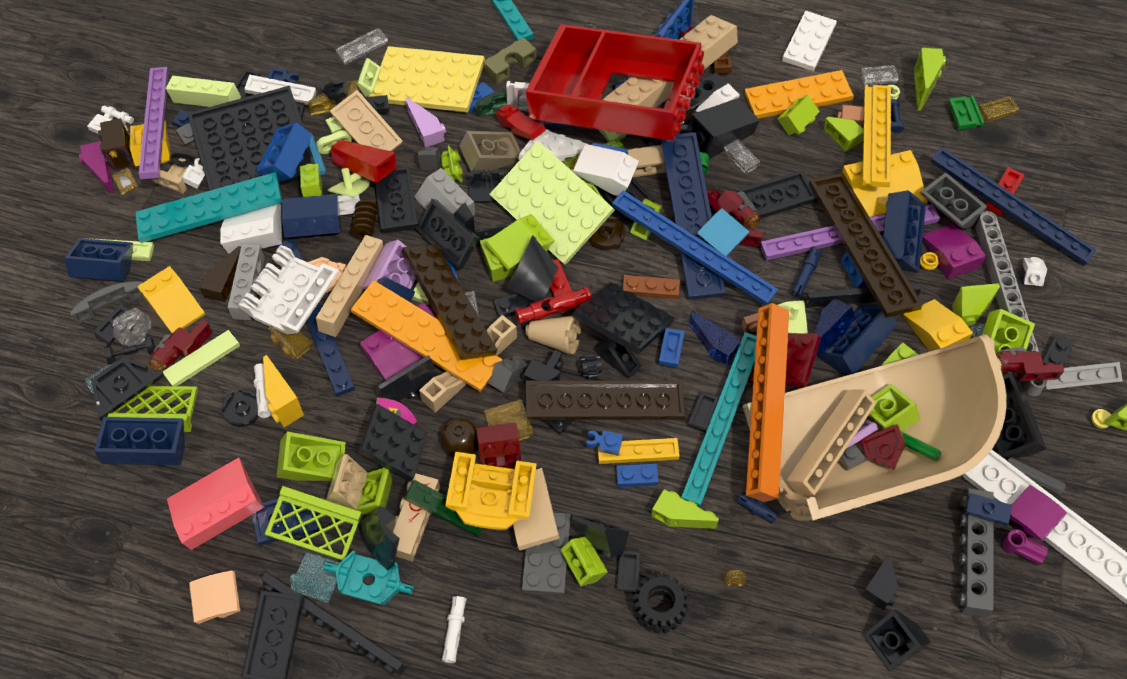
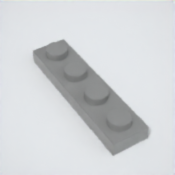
[1043,362,1123,390]

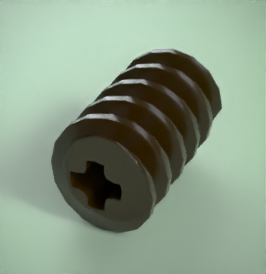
[351,200,378,241]

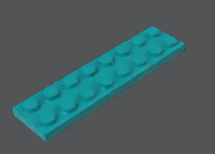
[136,172,282,243]

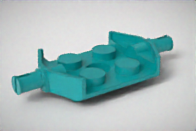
[323,551,414,605]

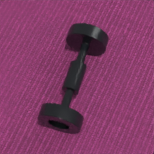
[104,335,156,365]

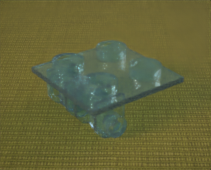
[290,552,339,603]

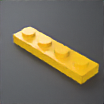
[597,438,679,464]

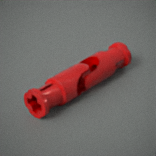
[514,286,591,325]

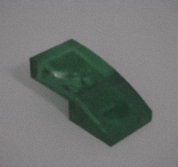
[475,89,507,117]

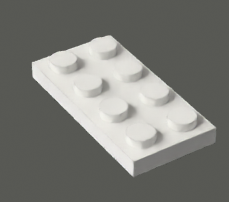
[782,11,837,71]

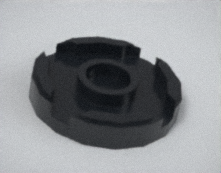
[222,389,260,427]

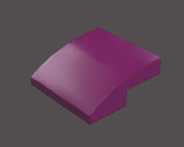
[1010,485,1067,542]

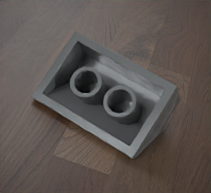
[920,172,987,229]

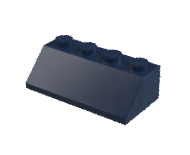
[882,190,926,273]
[816,305,898,374]
[94,417,185,465]

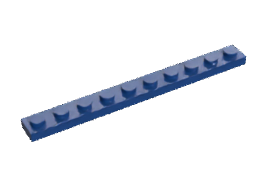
[612,190,778,305]

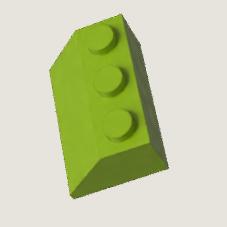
[982,309,1035,376]

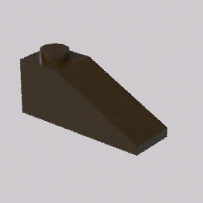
[200,246,241,302]

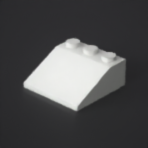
[220,203,282,254]

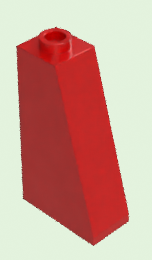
[331,140,396,183]

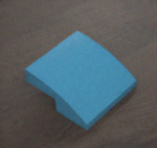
[697,208,750,256]

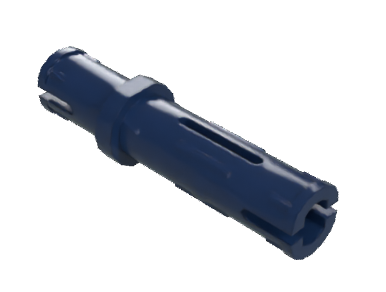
[790,247,822,298]

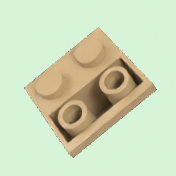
[326,454,367,510]

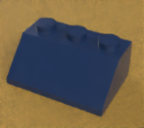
[282,194,342,238]
[65,238,133,282]

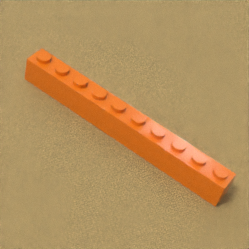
[746,303,789,502]

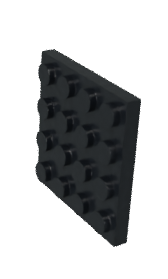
[573,282,674,354]

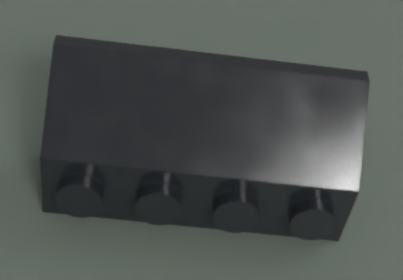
[995,372,1047,459]

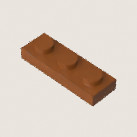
[623,275,680,299]

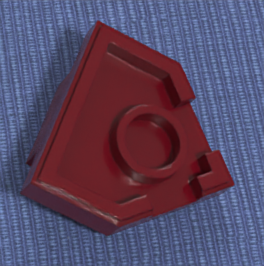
[860,424,906,470]

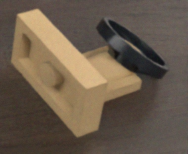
[152,153,195,194]

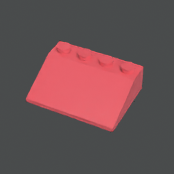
[167,457,264,550]

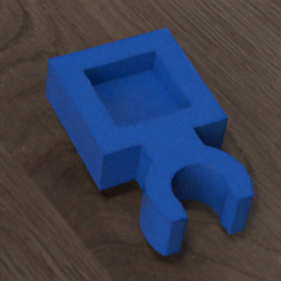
[586,431,623,456]

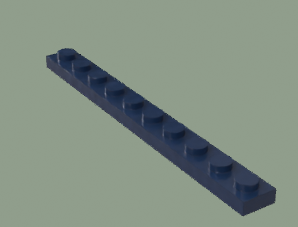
[930,146,1097,266]
[276,239,355,397]

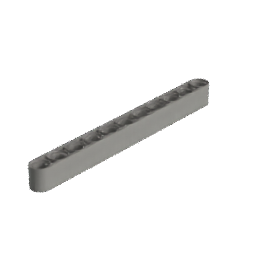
[975,211,1048,396]

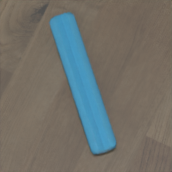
[309,133,326,175]

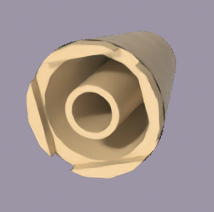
[526,316,581,354]

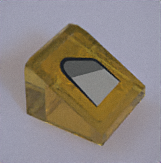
[112,168,139,195]

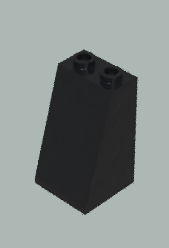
[688,98,760,159]

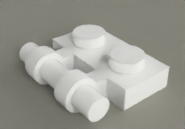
[88,106,134,134]

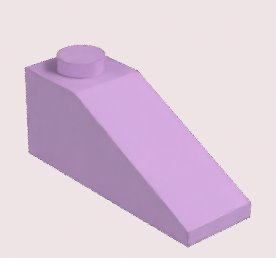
[405,98,446,147]

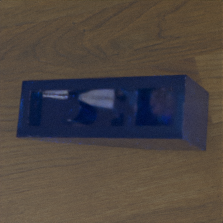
[814,298,856,356]
[689,311,741,365]

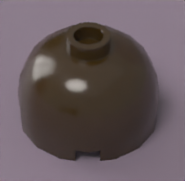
[440,418,479,458]

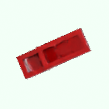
[495,104,546,140]

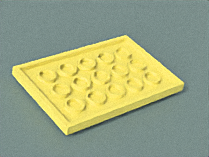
[369,46,485,112]

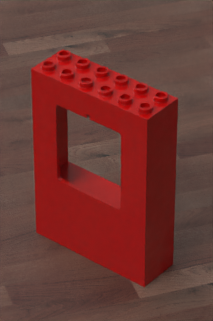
[525,24,704,141]

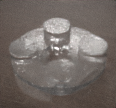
[113,308,151,346]

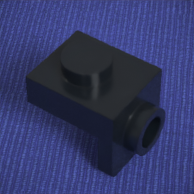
[321,76,351,101]

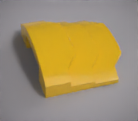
[446,452,537,530]

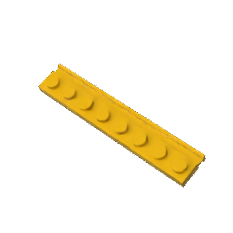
[862,85,891,188]

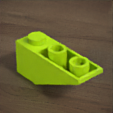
[651,489,719,529]

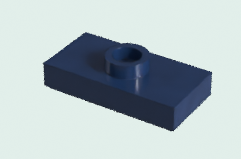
[965,493,1012,526]

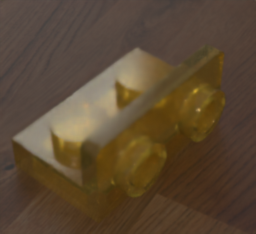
[268,326,313,360]

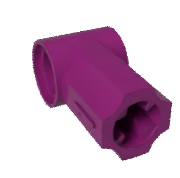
[1001,529,1048,565]

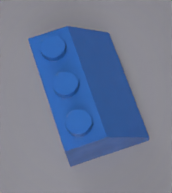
[256,122,312,181]

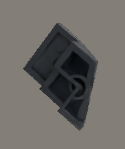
[507,235,558,302]
[358,506,400,570]

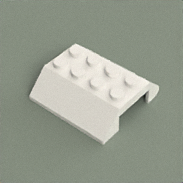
[238,245,339,335]

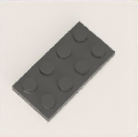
[522,513,571,595]

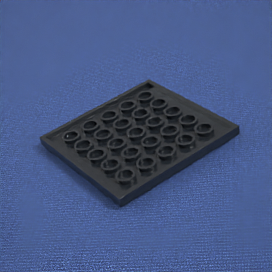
[188,85,315,191]

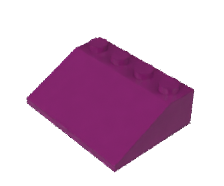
[360,302,438,382]

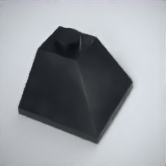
[572,516,629,558]
[863,609,931,671]

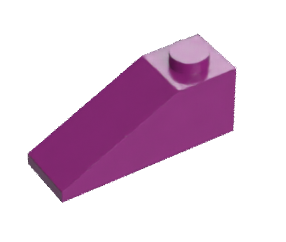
[79,141,114,193]

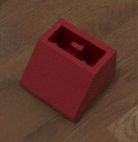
[477,423,521,469]

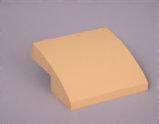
[189,571,240,624]

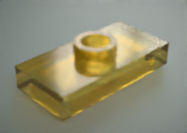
[979,96,1019,121]

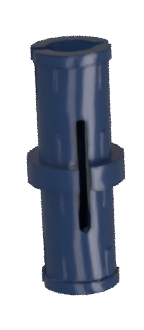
[737,491,779,524]

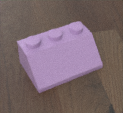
[362,240,416,290]

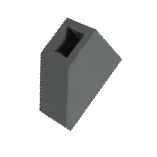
[488,356,528,392]

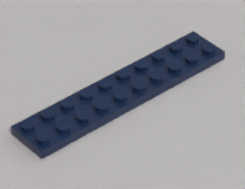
[660,132,726,300]

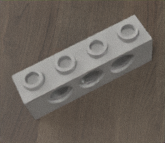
[228,244,265,320]

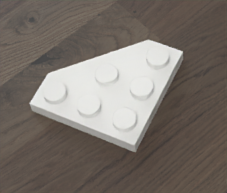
[519,129,586,161]

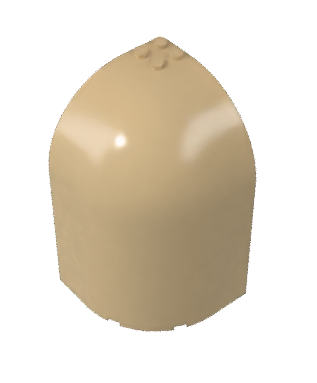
[742,334,1006,521]

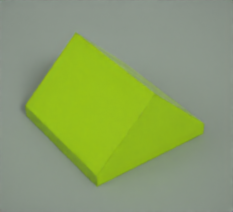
[357,468,393,515]

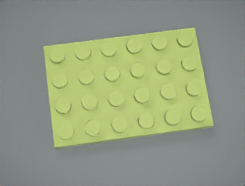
[490,140,615,265]

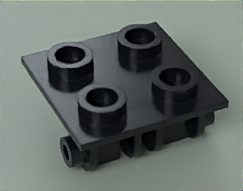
[468,169,505,202]

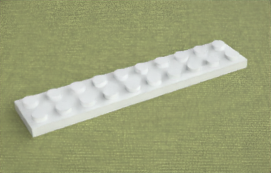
[962,449,1127,604]

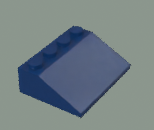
[651,0,694,40]

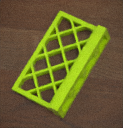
[108,386,198,432]
[265,486,362,560]

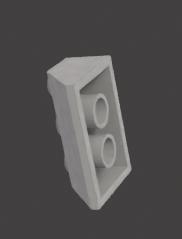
[414,168,475,216]

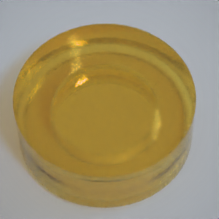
[725,570,746,587]

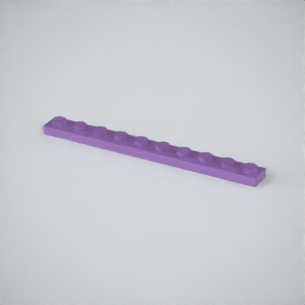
[139,67,169,179]
[760,204,940,261]

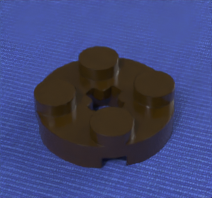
[589,216,625,250]

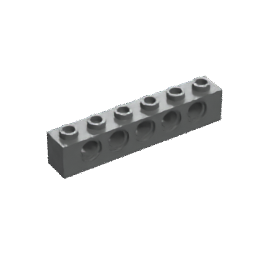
[958,489,994,617]

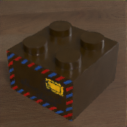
[98,118,135,172]

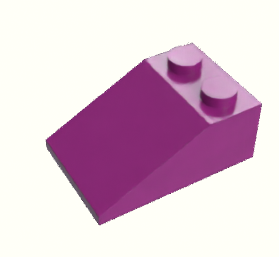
[922,224,986,280]

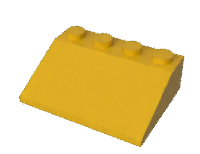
[842,150,928,217]

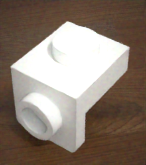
[1022,257,1047,286]

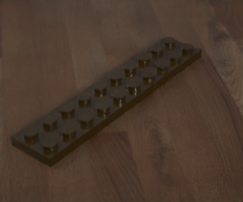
[809,173,923,318]

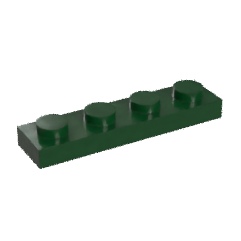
[404,480,482,537]

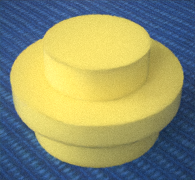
[1091,409,1111,429]

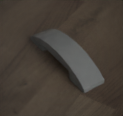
[70,281,143,325]

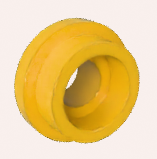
[920,252,939,270]

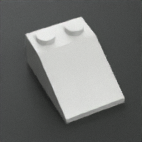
[572,144,639,197]

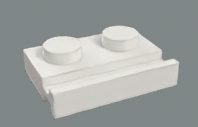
[506,81,529,111]

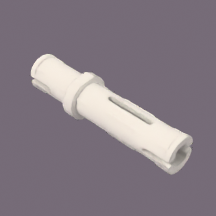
[254,364,271,418]
[442,596,466,663]

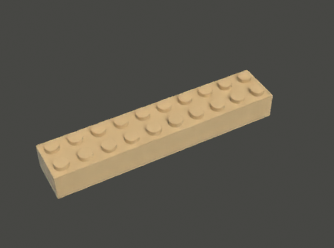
[602,15,738,108]

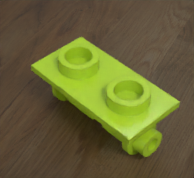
[441,146,463,183]

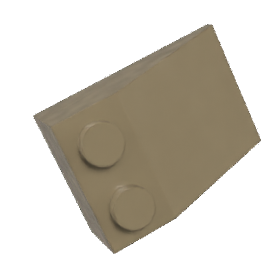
[459,131,521,172]

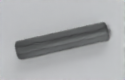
[1007,457,1066,494]

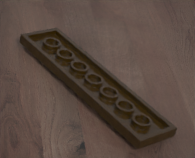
[402,244,498,360]
[525,381,685,420]

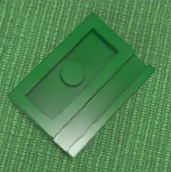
[948,95,984,130]

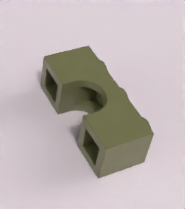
[484,37,536,85]

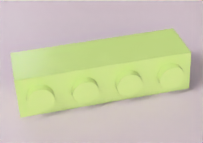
[166,76,241,107]

